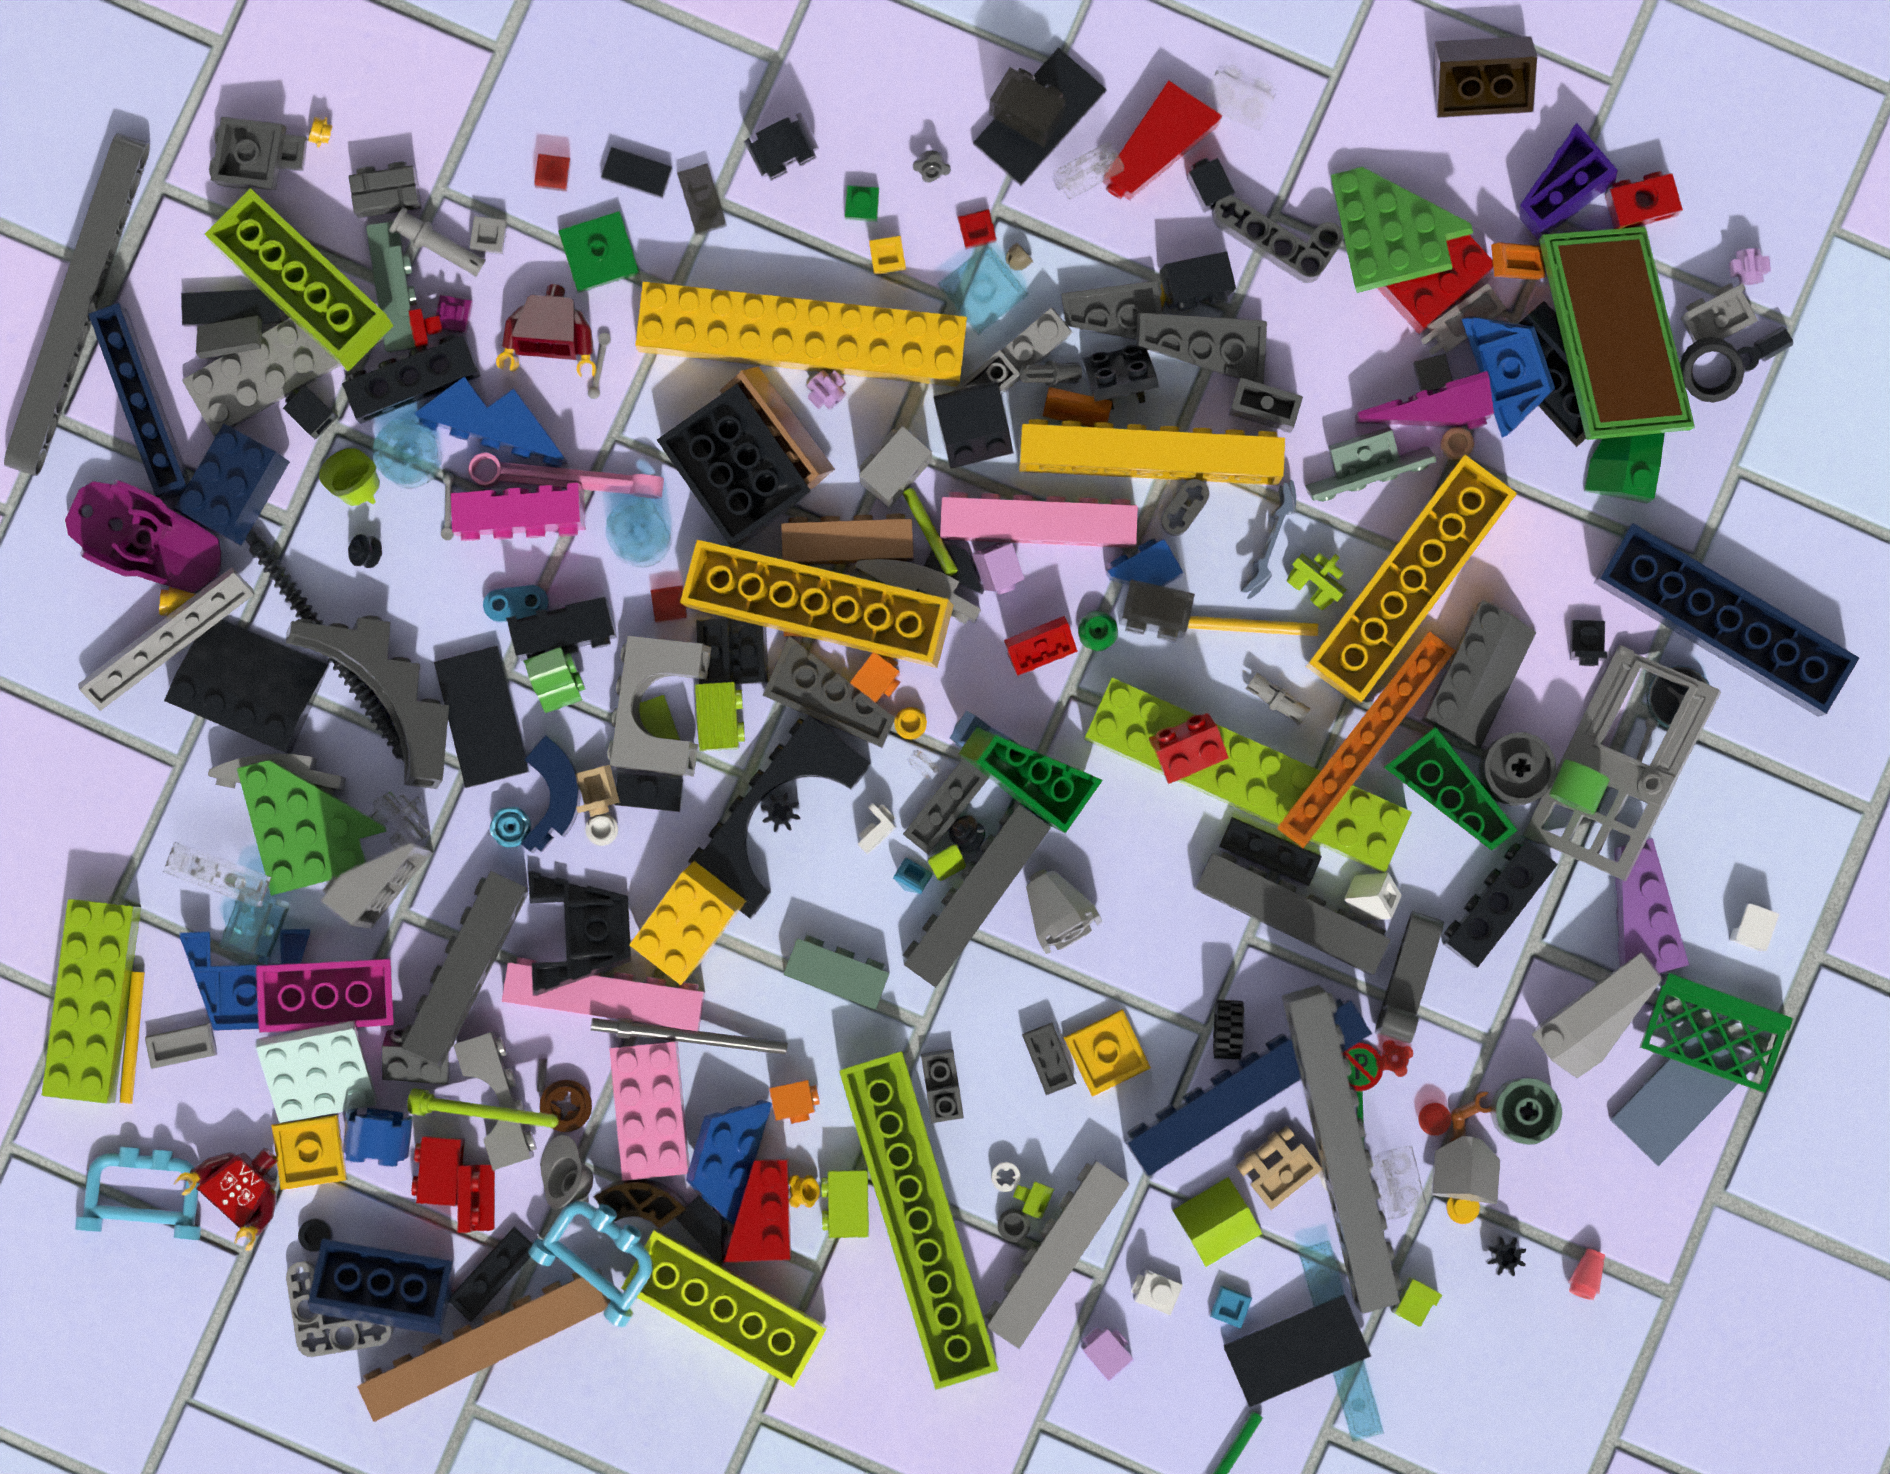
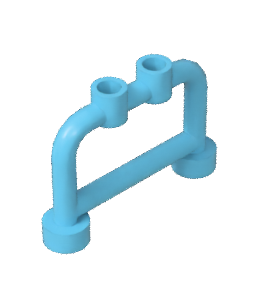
[75,1147,201,1240]
[528,1201,652,1327]

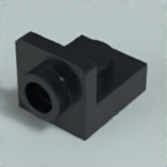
[1570,620,1607,666]

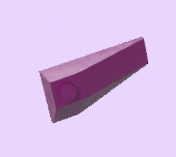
[1354,371,1494,430]

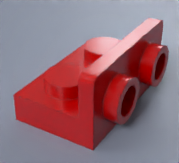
[1004,616,1078,676]
[457,1164,495,1233]

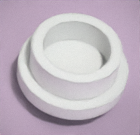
[585,813,618,846]

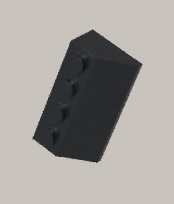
[1518,301,1586,447]

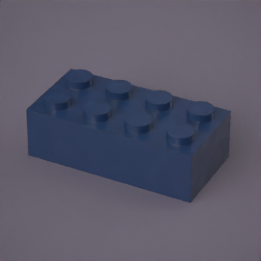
[308,1239,455,1335]

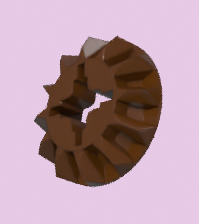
[539,1080,592,1132]

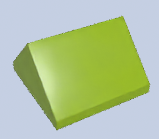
[1172,1177,1262,1267]

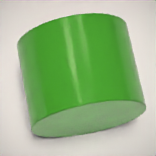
[1549,760,1610,815]

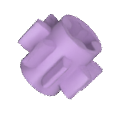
[1729,248,1771,285]
[807,370,847,410]

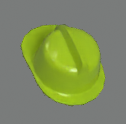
[319,448,380,506]

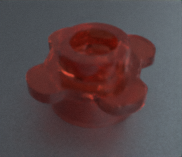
[1376,1040,1414,1077]

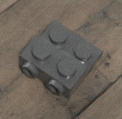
[209,117,287,190]

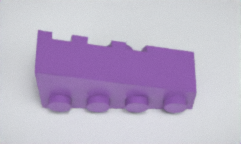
[1614,838,1689,973]

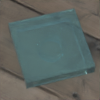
[938,244,1029,335]

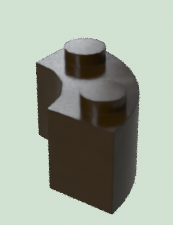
[593,1179,689,1229]

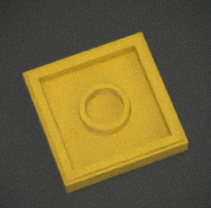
[1063,1009,1151,1097]
[272,1115,348,1190]

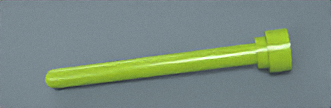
[407,1088,559,1128]

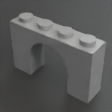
[607,636,711,777]

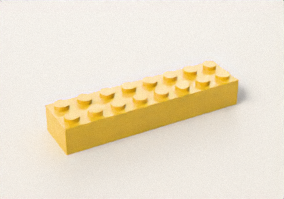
[1019,419,1285,485]
[1305,455,1518,706]
[680,539,954,668]

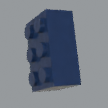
[175,423,290,546]

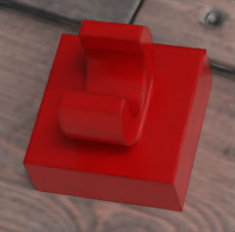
[408,308,442,348]

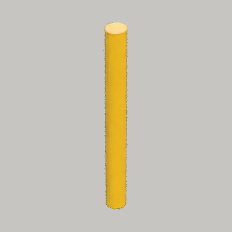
[1187,616,1318,636]
[119,971,145,1104]

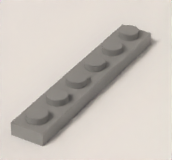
[78,567,255,711]

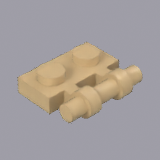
[1235,1125,1322,1210]

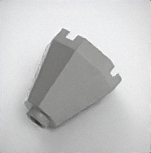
[1026,869,1102,954]

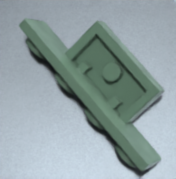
[366,221,417,353]
[1305,427,1436,502]

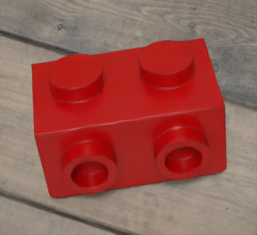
[1148,713,1229,784]

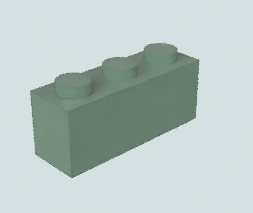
[783,935,890,1010]

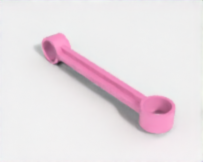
[468,453,664,499]

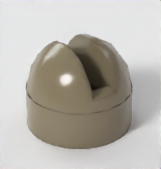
[1005,242,1034,271]

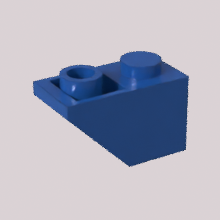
[1106,538,1184,592]

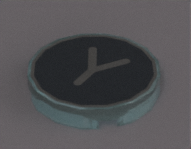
[1646,665,1710,729]

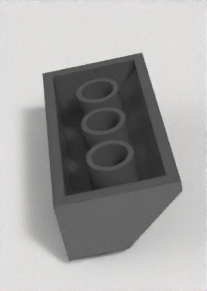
[1421,600,1537,749]

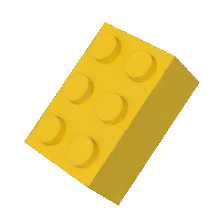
[629,861,746,985]

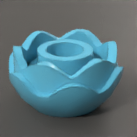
[490,807,531,847]

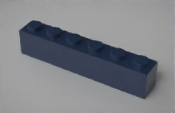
[88,303,190,501]

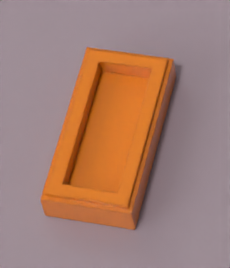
[1491,242,1545,280]
[1043,387,1112,427]

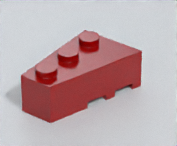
[724,1158,792,1262]

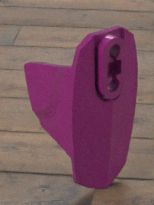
[65,479,221,593]

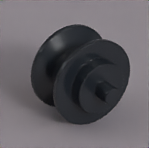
[348,534,382,568]
[949,815,985,852]

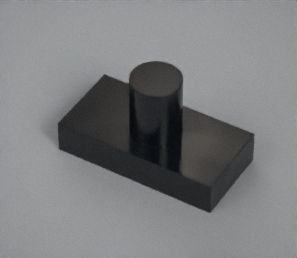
[614,773,684,812]

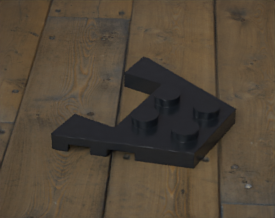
[528,871,631,996]

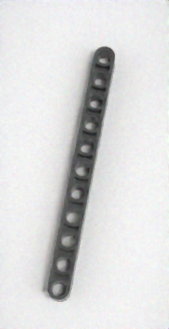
[4,133,150,476]

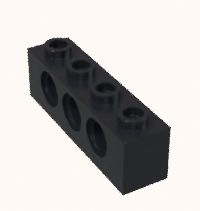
[342,334,481,424]
[1443,840,1558,968]

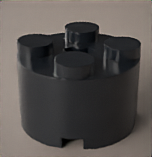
[744,112,819,181]

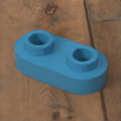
[483,585,549,623]

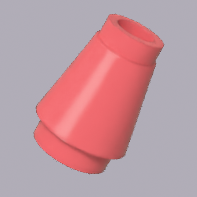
[1568,1249,1606,1300]

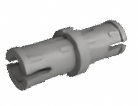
[1245,672,1311,726]

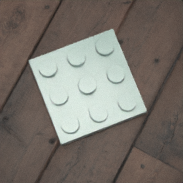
[256,1021,377,1123]

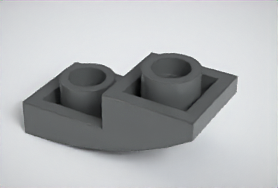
[921,1049,964,1123]

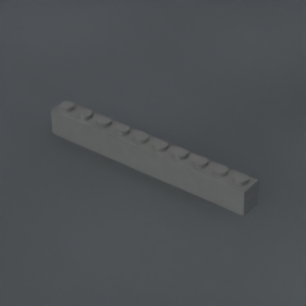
[1281,985,1402,1314]

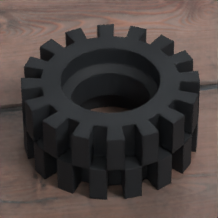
[1213,1000,1244,1060]

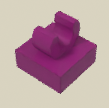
[435,295,473,334]

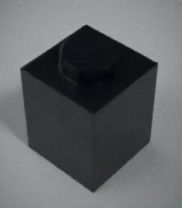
[1187,158,1235,213]
[283,385,338,440]

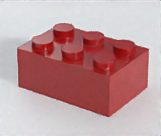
[1377,235,1493,335]

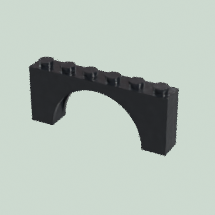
[688,715,872,920]

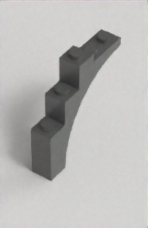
[285,615,449,789]

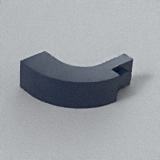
[521,735,581,854]

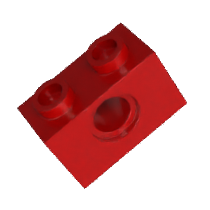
[1605,171,1683,229]

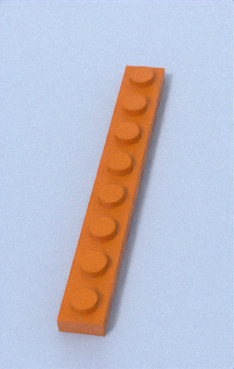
[1277,631,1456,848]

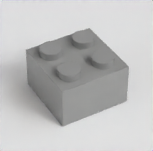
[859,426,932,509]

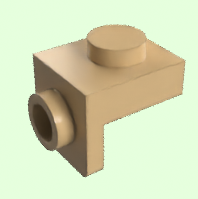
[576,765,620,817]

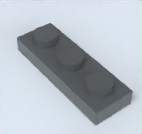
[903,758,989,855]

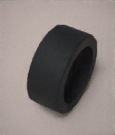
[1680,337,1745,403]

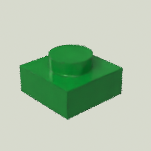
[845,185,880,222]

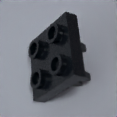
[1082,345,1159,410]

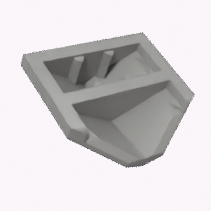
[1431,1136,1500,1204]

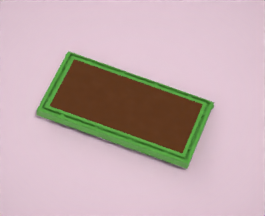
[1539,227,1695,440]

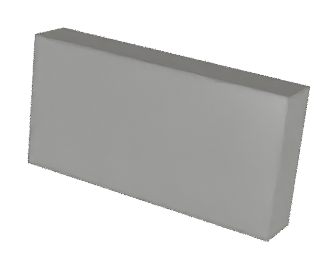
[145,1023,217,1069]

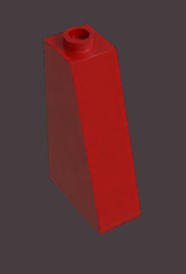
[1103,80,1223,200]

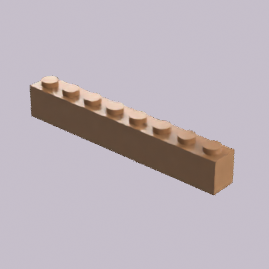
[357,1268,611,1423]

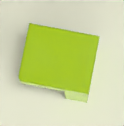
[1391,1277,1442,1327]

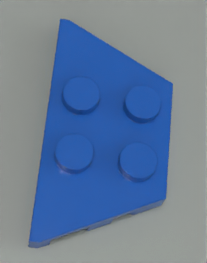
[1462,316,1555,438]
[685,1099,772,1225]

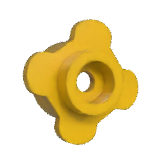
[789,1175,820,1208]

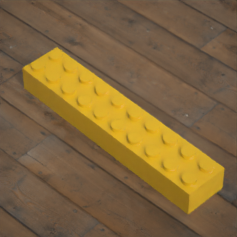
[635,281,967,387]

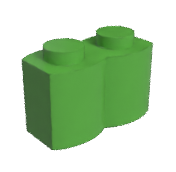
[524,647,586,713]

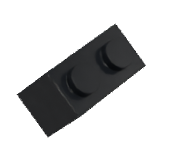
[1159,251,1236,311]

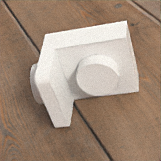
[858,803,896,855]
[1131,1269,1183,1316]

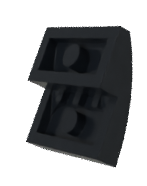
[696,618,769,685]

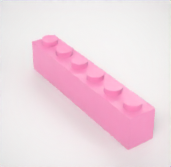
[940,492,1138,548]
[502,957,705,1031]

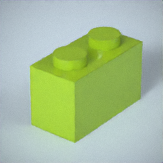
[821,1169,869,1238]

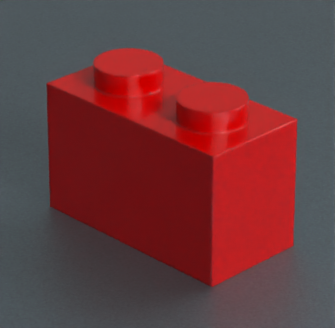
[411,1136,465,1206]

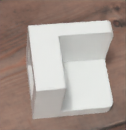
[1344,872,1402,921]
[1729,904,1780,952]

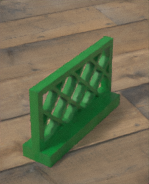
[1639,973,1793,1093]

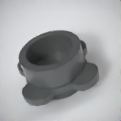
[913,150,951,183]

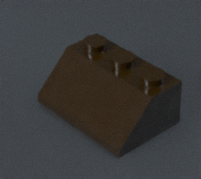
[1433,36,1537,118]

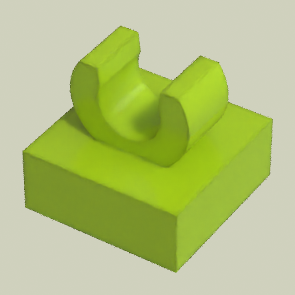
[1013,1181,1055,1219]

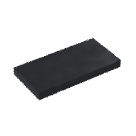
[973,47,1107,187]
[434,646,530,789]
[1223,1294,1372,1407]

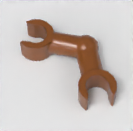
[1449,1091,1492,1143]

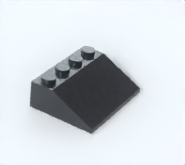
[657,384,811,549]
[164,619,330,754]

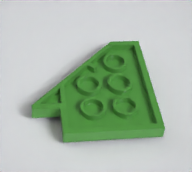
[1331,167,1474,293]
[237,759,387,896]

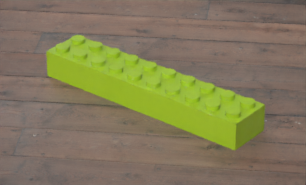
[1084,677,1412,873]
[838,1051,999,1390]

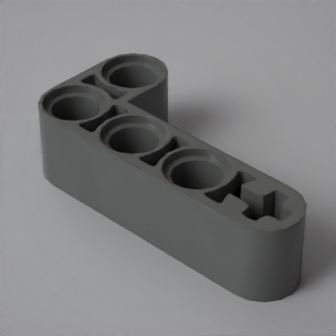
[1213,195,1343,283]
[1375,911,1444,1043]

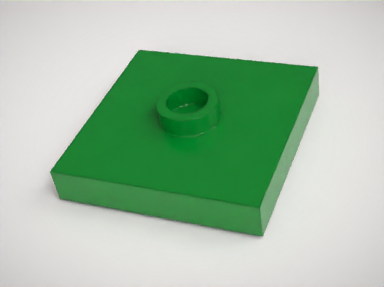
[558,211,640,293]

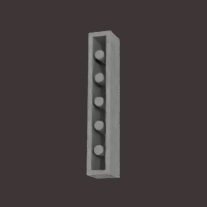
[984,1160,1130,1350]

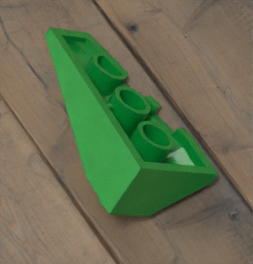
[1584,433,1665,504]

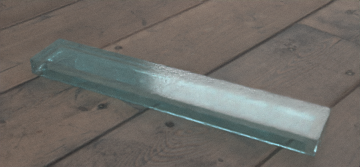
[1297,1240,1384,1442]

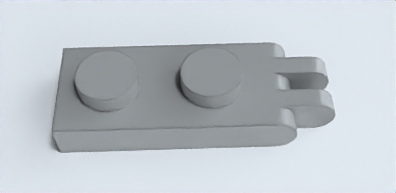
[1421,283,1507,356]

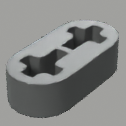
[1161,479,1209,536]

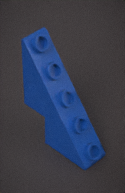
[414,377,568,468]

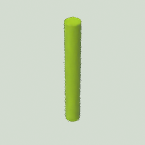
[902,488,958,576]

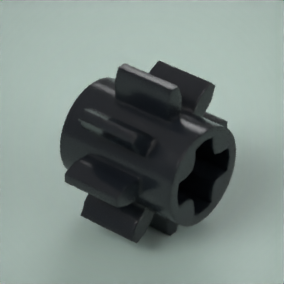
[761,792,801,833]
[1485,1236,1527,1276]

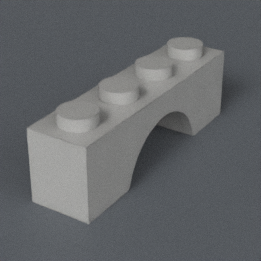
[453,1032,537,1171]

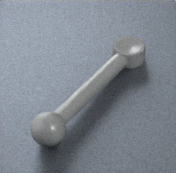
[588,333,611,399]
[441,473,455,541]
[1636,717,1658,762]

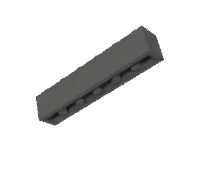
[902,805,1051,988]
[1194,851,1391,975]
[400,871,529,1070]

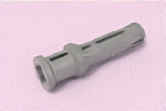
[389,207,486,277]

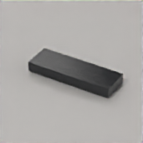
[181,289,281,327]
[1219,817,1322,886]
[449,1226,533,1323]

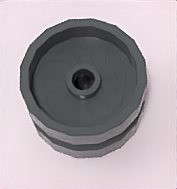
[1478,732,1557,806]

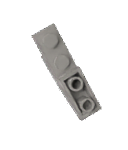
[951,307,1073,396]
[855,559,981,625]
[208,753,346,795]

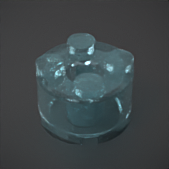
[373,419,443,489]
[606,497,673,568]

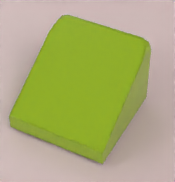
[928,844,966,881]

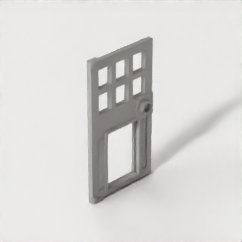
[1522,645,1722,882]

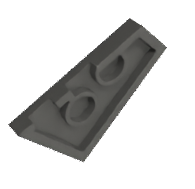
[1061,280,1162,340]

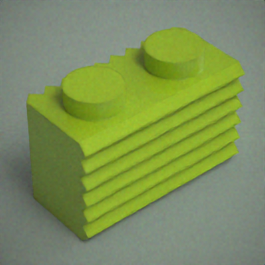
[695,682,745,752]

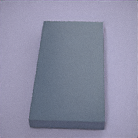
[1610,1026,1749,1166]

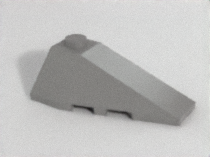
[1531,952,1663,1079]

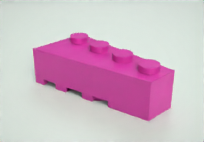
[451,483,586,541]

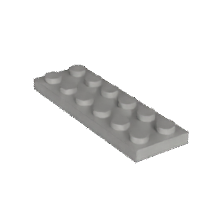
[182,318,383,437]

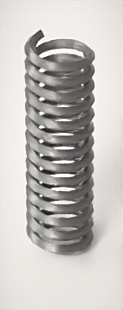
[536,1059,548,1093]

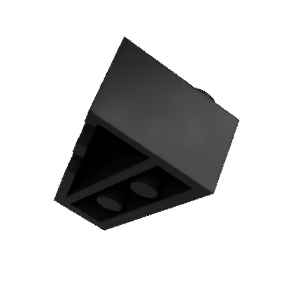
[506,597,617,662]

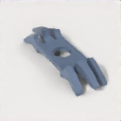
[1241,480,1296,599]

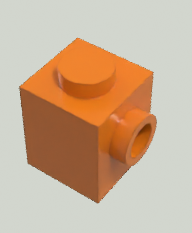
[850,653,901,703]
[769,1080,820,1124]

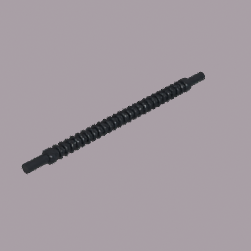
[245,528,404,762]

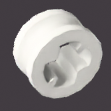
[991,1162,1021,1192]

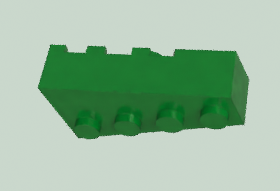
[958,727,1103,833]
[1384,727,1518,851]

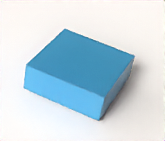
[1210,1285,1252,1329]

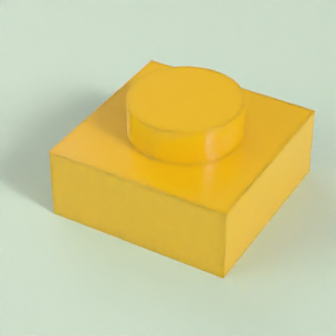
[869,236,906,275]

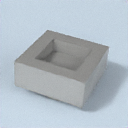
[470,216,507,254]

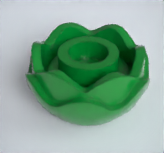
[1078,610,1118,652]

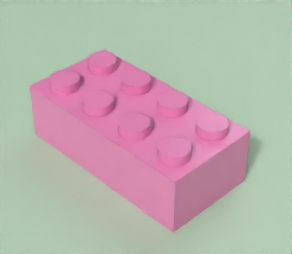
[609,1041,690,1181]

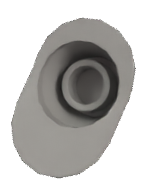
[540,1135,594,1209]

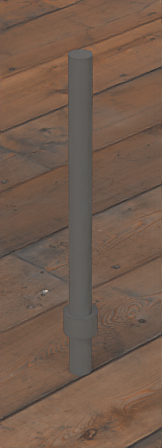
[590,1018,788,1055]

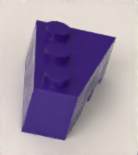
[1519,122,1618,241]

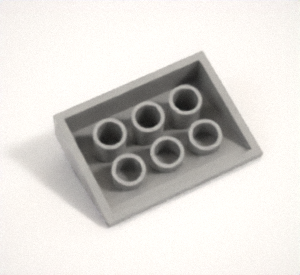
[320,842,433,929]

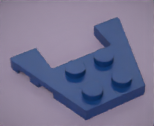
[180,929,310,1031]

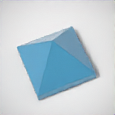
[893,857,933,894]

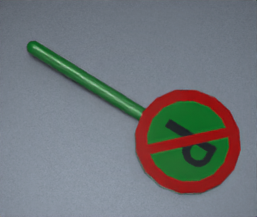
[1342,1043,1384,1149]

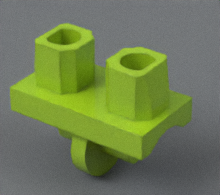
[1286,552,1347,611]

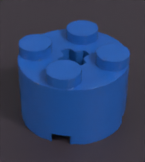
[342,1108,413,1167]

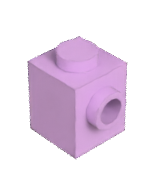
[972,542,1025,595]
[1082,1327,1134,1381]

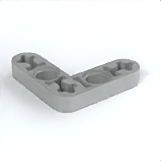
[286,1261,393,1357]

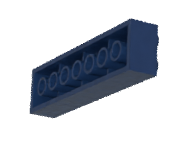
[1593,523,1860,717]
[1124,998,1373,1177]

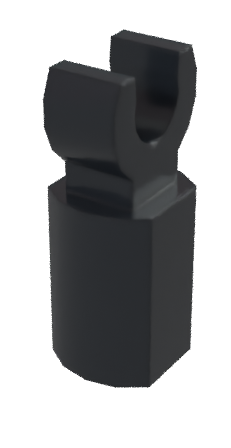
[1737,327,1794,373]

